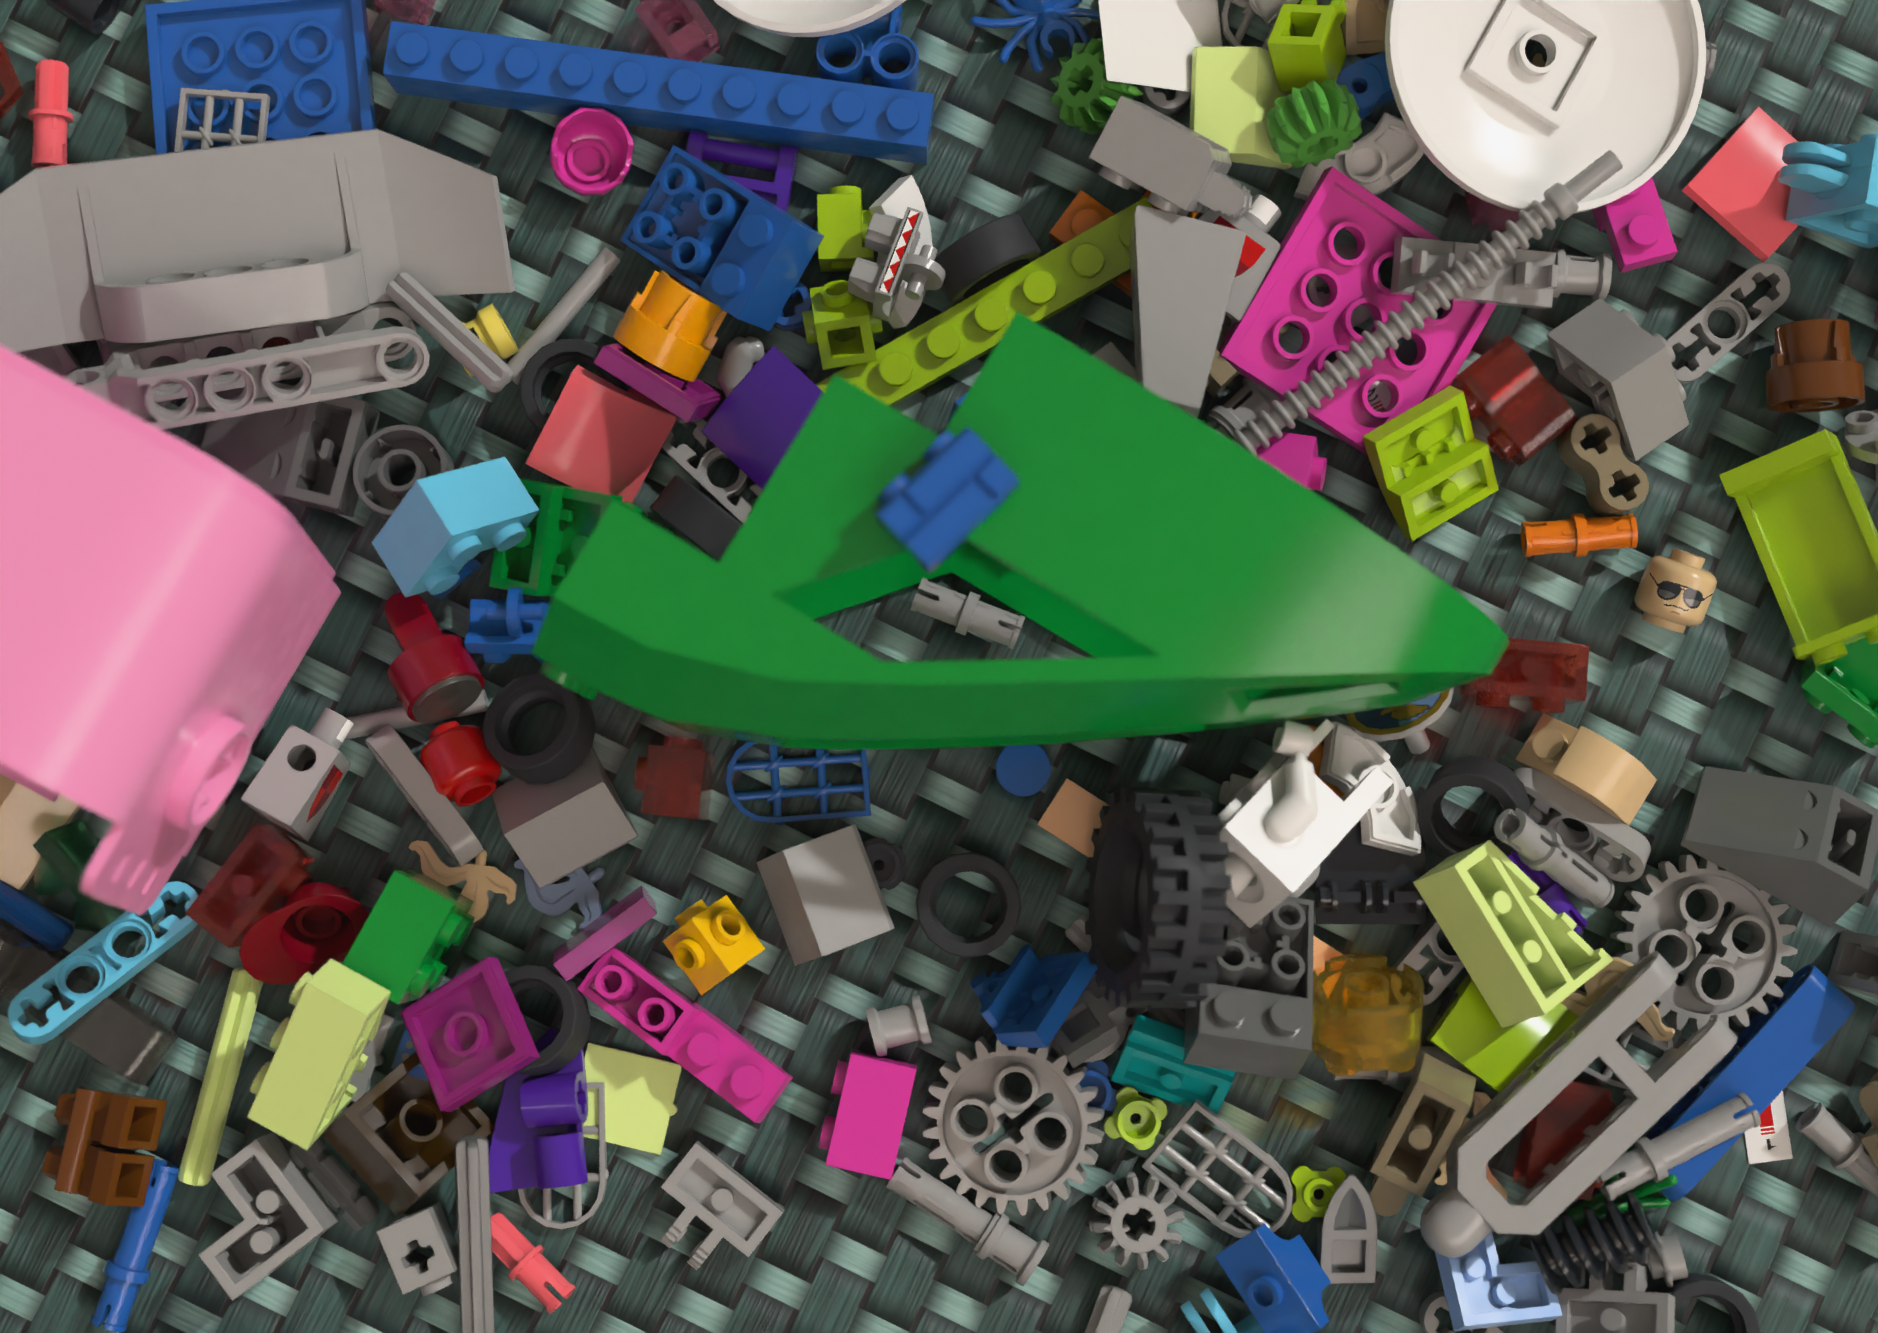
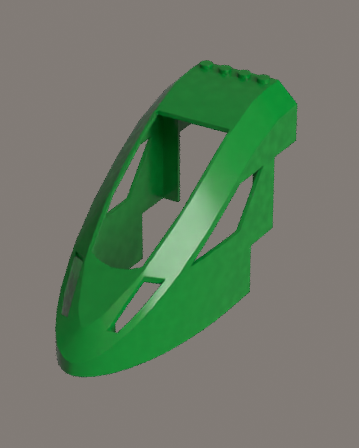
[531,311,1510,750]

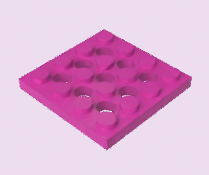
[1218,167,1497,456]

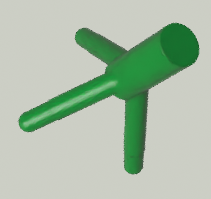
[1560,1138,1678,1226]

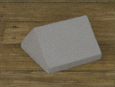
[492,746,639,889]
[756,824,894,966]

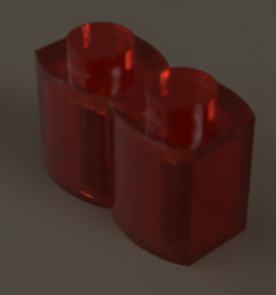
[1451,335,1578,467]

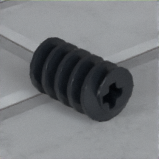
[1530,1191,1662,1295]

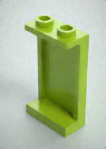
[1719,429,1878,666]

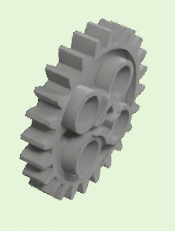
[1610,855,1798,1033]
[923,1036,1104,1216]

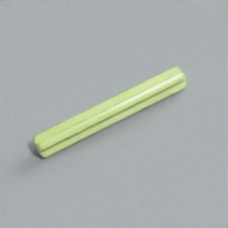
[178,967,263,1186]

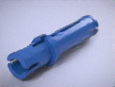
[90,1158,180,1332]

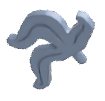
[514,859,605,929]

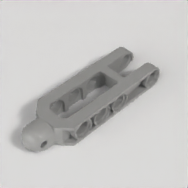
[63,301,429,430]
[1420,951,1738,1258]

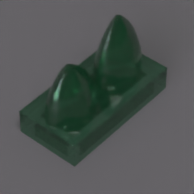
[32,819,127,931]

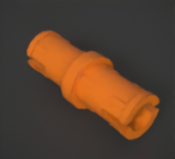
[1520,513,1638,557]

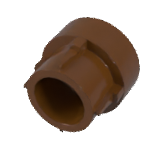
[1765,319,1865,413]

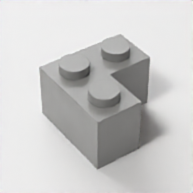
[1547,298,1689,461]
[199,1132,340,1301]

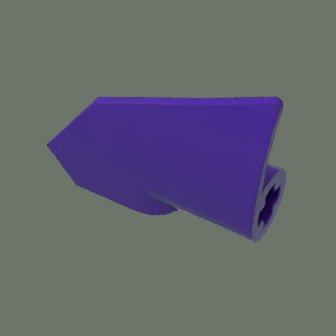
[489,1026,589,1193]

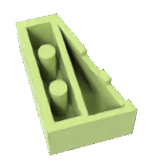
[1413,840,1614,1028]
[247,959,391,1150]

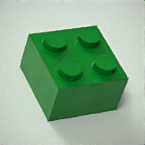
[342,870,475,1004]

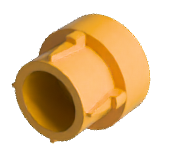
[613,270,727,382]

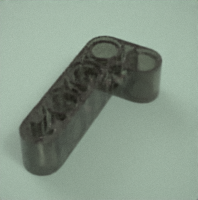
[0,918,178,1085]

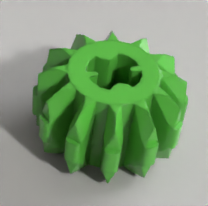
[1050,38,1143,134]
[1265,79,1362,168]

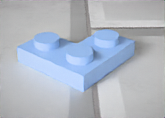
[1435,1232,1562,1331]

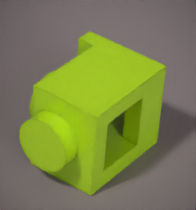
[817,186,875,272]

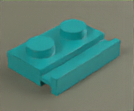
[1110,1014,1238,1114]

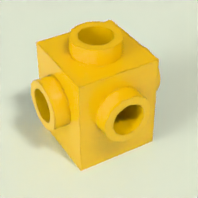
[663,895,765,996]

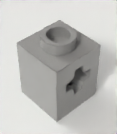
[377,1201,459,1296]

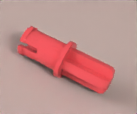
[28,60,73,168]
[491,1212,576,1314]

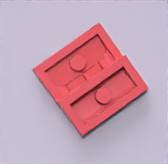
[1682,107,1798,262]
[525,365,678,503]

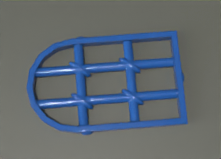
[726,742,871,825]

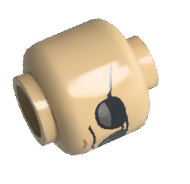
[1634,548,1717,633]

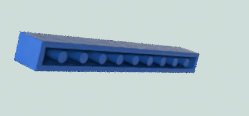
[383,21,934,165]

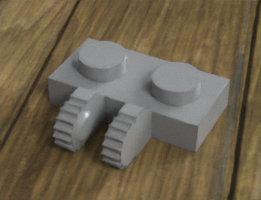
[660,1141,784,1270]
[1555,1253,1675,1333]

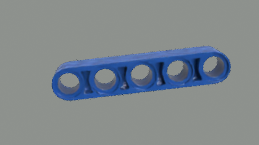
[1644,964,1855,1202]

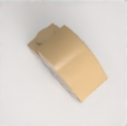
[1515,713,1657,826]

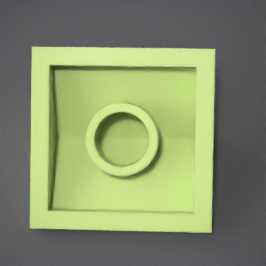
[1190,46,1292,169]

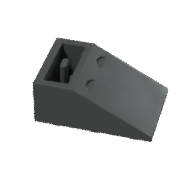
[200,382,380,518]
[1680,766,1878,927]
[1183,897,1314,1080]

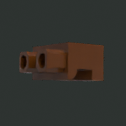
[42,1088,167,1207]

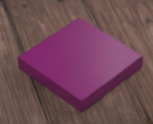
[594,343,724,422]
[400,957,540,1112]

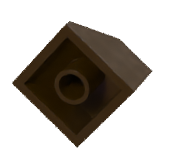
[323,1051,495,1218]

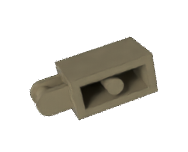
[1369,1053,1476,1216]

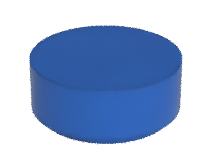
[995,745,1051,797]

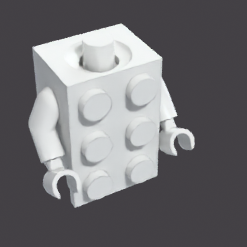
[1218,719,1393,928]

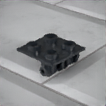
[1315,819,1428,924]

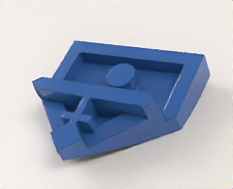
[970,944,1098,1048]

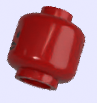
[419,721,502,807]

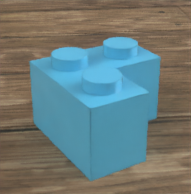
[372,457,540,598]

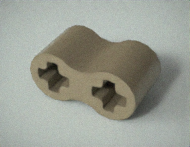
[1558,414,1649,517]

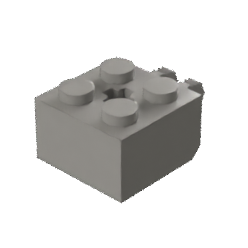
[1089,96,1253,218]

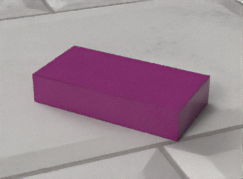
[553,885,657,982]

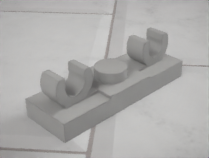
[1390,236,1559,309]

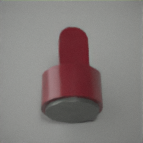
[384,591,484,724]

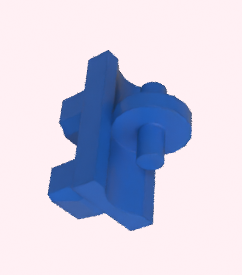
[465,588,551,663]

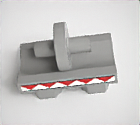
[847,207,946,322]

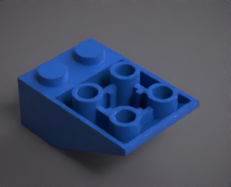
[620,145,824,331]

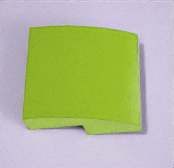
[1362,386,1499,541]
[1426,973,1578,1094]

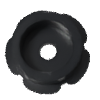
[863,838,906,890]

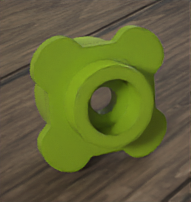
[1103,1086,1167,1150]
[1291,1166,1346,1222]

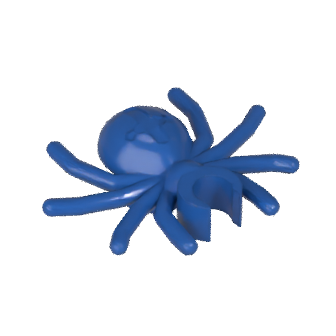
[971,0,1100,73]

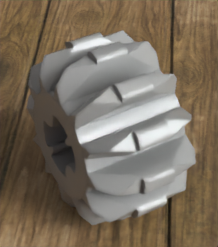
[1089,1172,1185,1270]

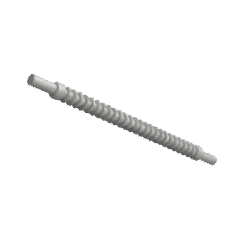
[1232,150,1623,456]

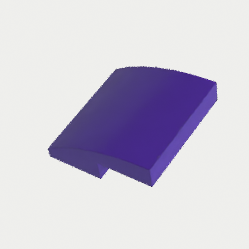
[701,345,823,490]

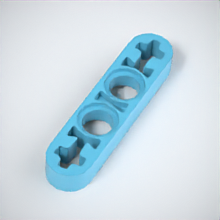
[8,881,201,1045]

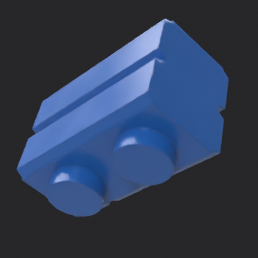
[876,427,1020,573]

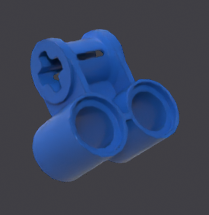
[816,3,919,91]

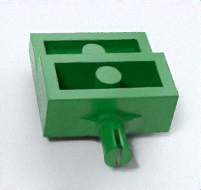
[489,478,623,597]

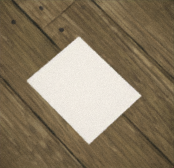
[1098,0,1222,92]

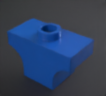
[1215,1223,1331,1333]

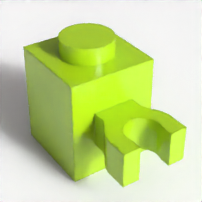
[1267,0,1348,91]

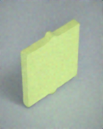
[583,1042,682,1155]

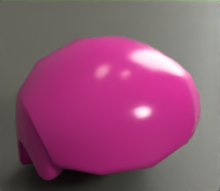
[549,108,634,196]

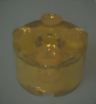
[1312,954,1424,1076]

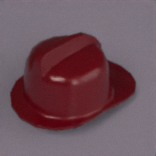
[239,882,370,984]

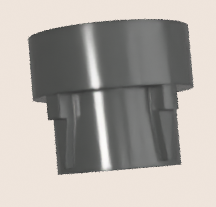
[353,425,455,521]

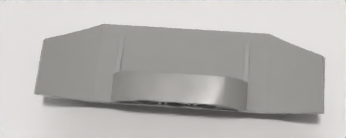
[0,128,515,353]

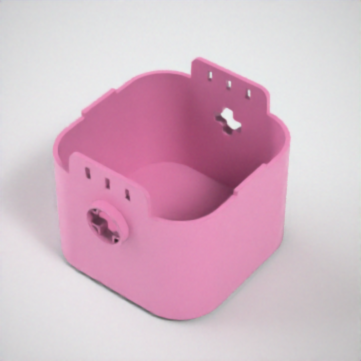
[0,345,341,915]

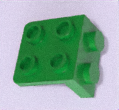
[1801,637,1878,748]

